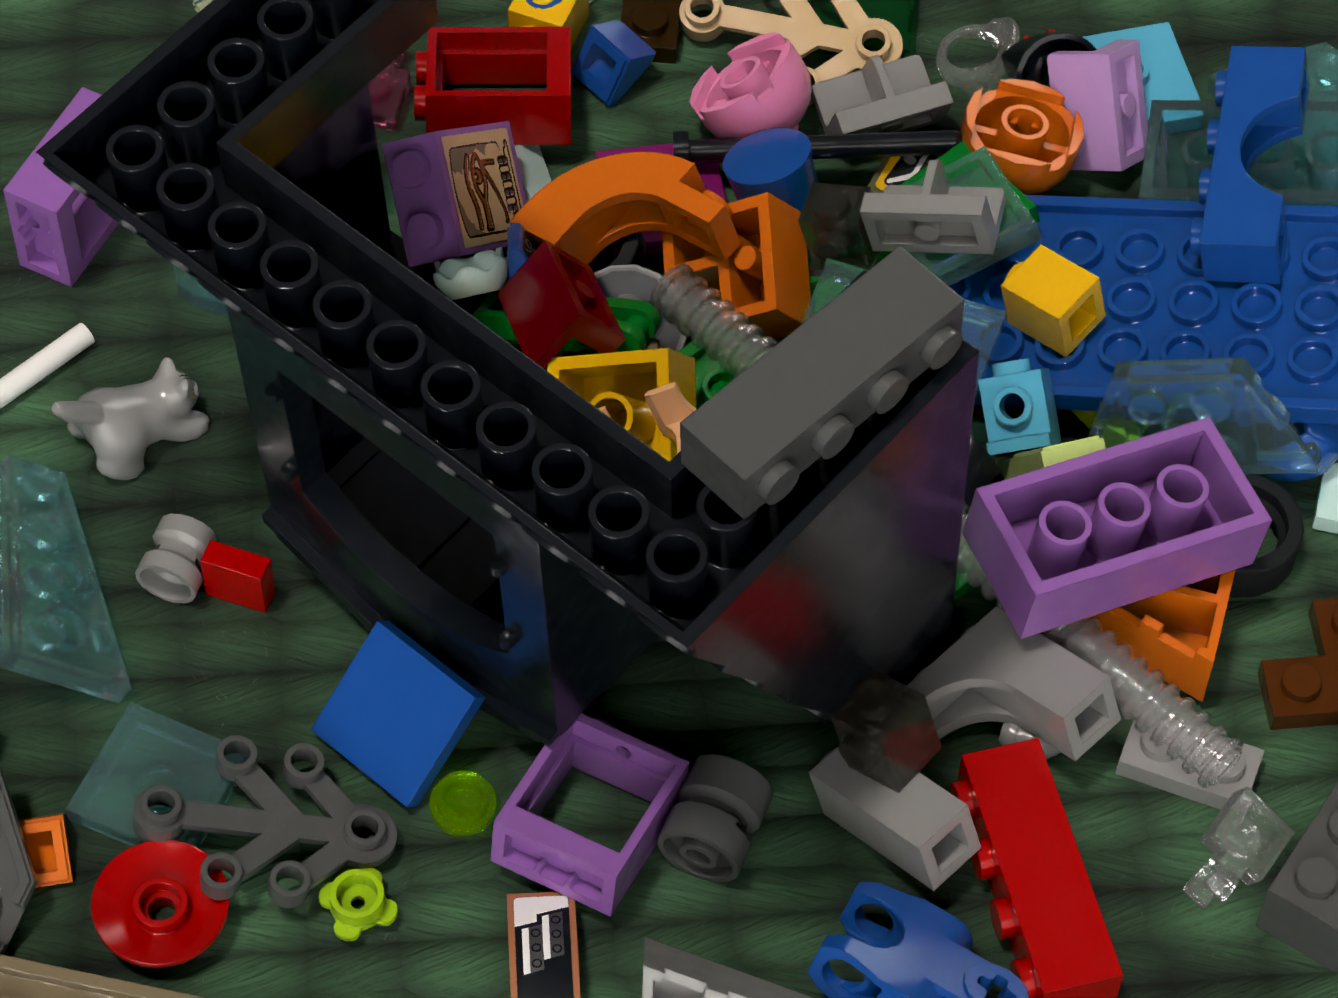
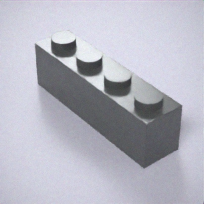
[680,246,965,520]

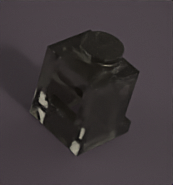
[798,182,880,281]

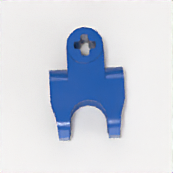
[807,882,1029,998]

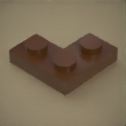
[1257,598,1338,730]

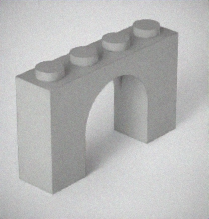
[809,606,1121,891]

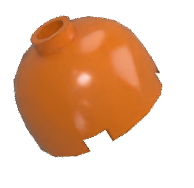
[961,79,1084,195]

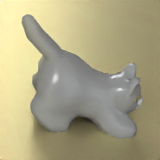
[52,357,210,480]

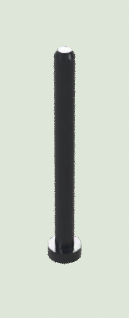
[673,130,962,164]

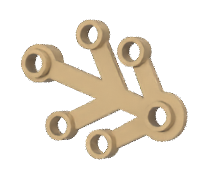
[679,0,903,106]

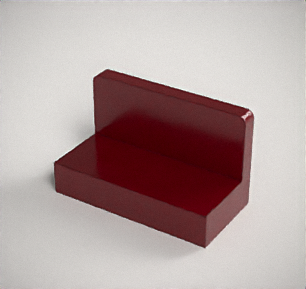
[498,240,626,368]

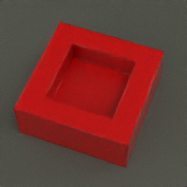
[200,540,276,613]

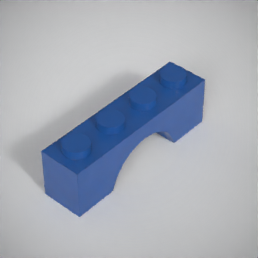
[1190,46,1310,284]

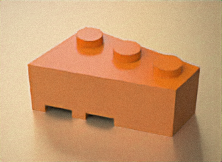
[1066,569,1236,702]

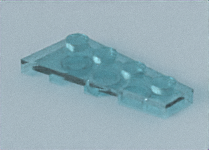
[0,454,132,703]

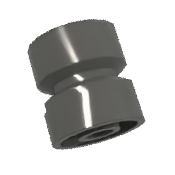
[657,754,773,882]

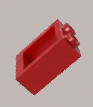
[414,27,571,145]

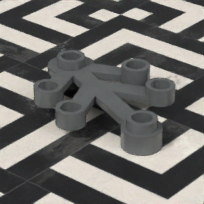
[132,735,397,908]

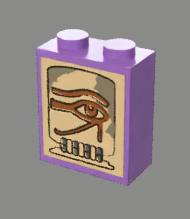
[382,121,527,267]

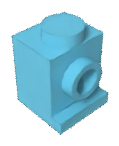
[978,358,1062,455]

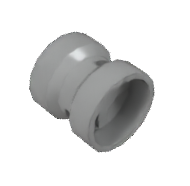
[135,513,219,604]

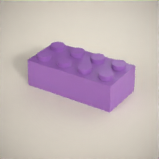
[962,417,1272,639]

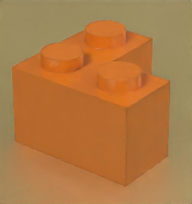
[662,192,812,343]

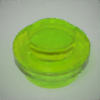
[429,770,497,836]

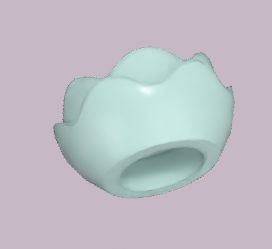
[433,247,509,300]

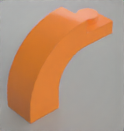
[510,152,741,264]

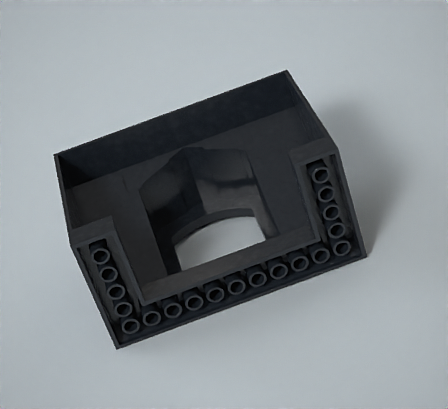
[36,0,979,746]

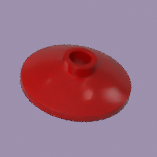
[91,840,230,968]

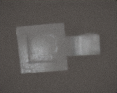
[1183,787,1295,909]

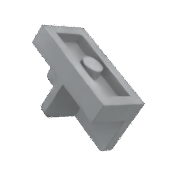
[811,55,954,135]
[860,160,1007,255]

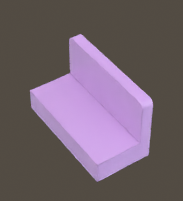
[1047,40,1151,171]

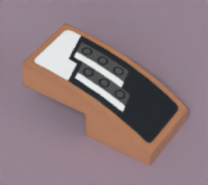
[506,892,581,998]

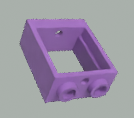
[3,87,119,287]
[490,713,689,917]

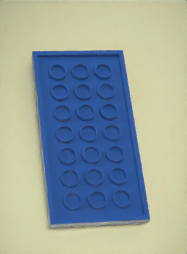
[949,195,1338,425]

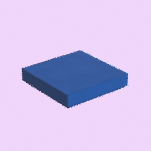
[310,620,486,808]

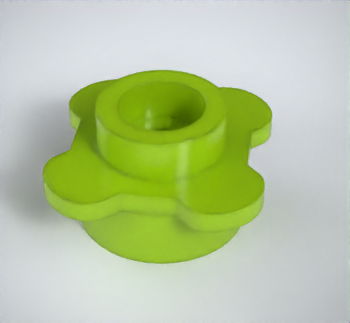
[319,867,398,941]

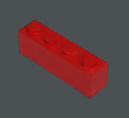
[950,738,1124,998]

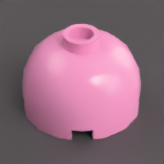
[689,32,812,139]

